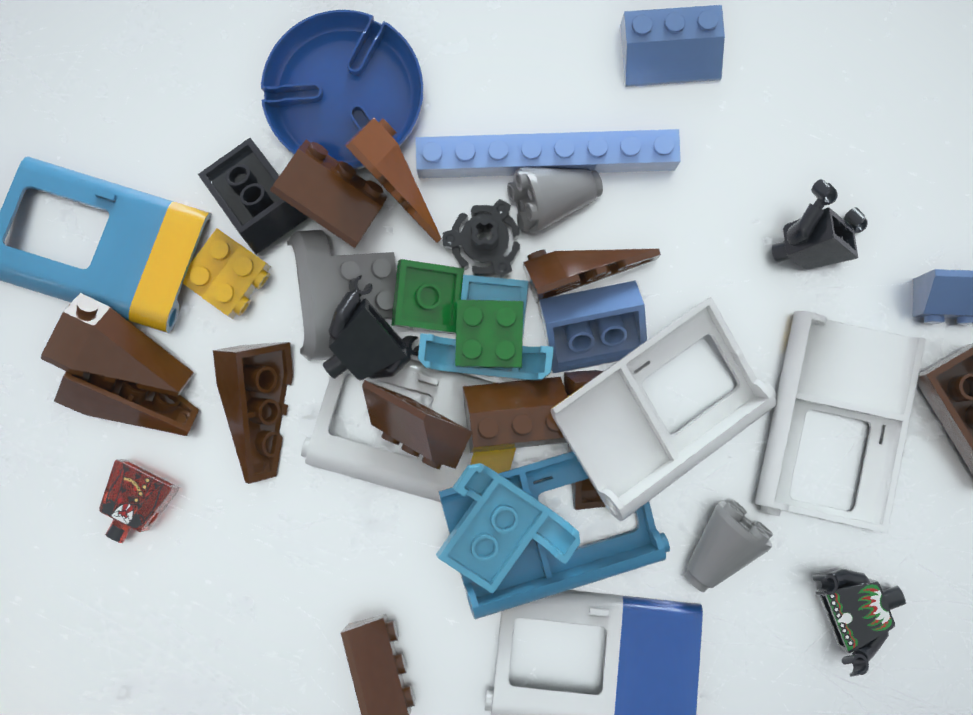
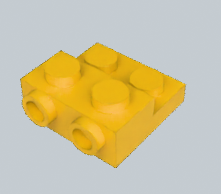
[183,228,271,319]

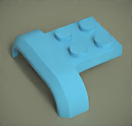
[418,275,554,380]
[436,463,580,594]

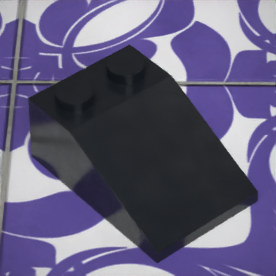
[198,138,308,255]

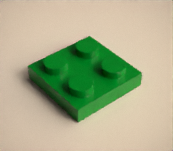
[391,259,464,334]
[455,300,524,368]

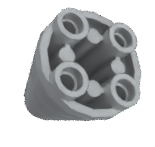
[507,167,603,233]
[684,499,773,592]

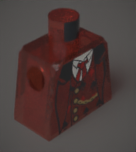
[99,459,180,543]

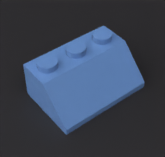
[620,5,725,87]
[912,269,973,325]
[539,280,647,373]

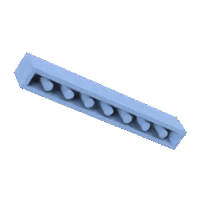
[416,129,681,178]

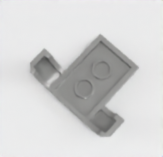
[287,230,397,361]

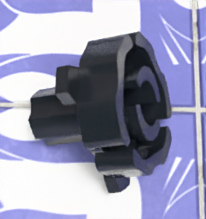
[442,199,520,278]

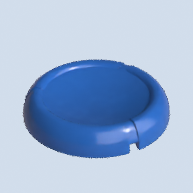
[261,10,423,170]

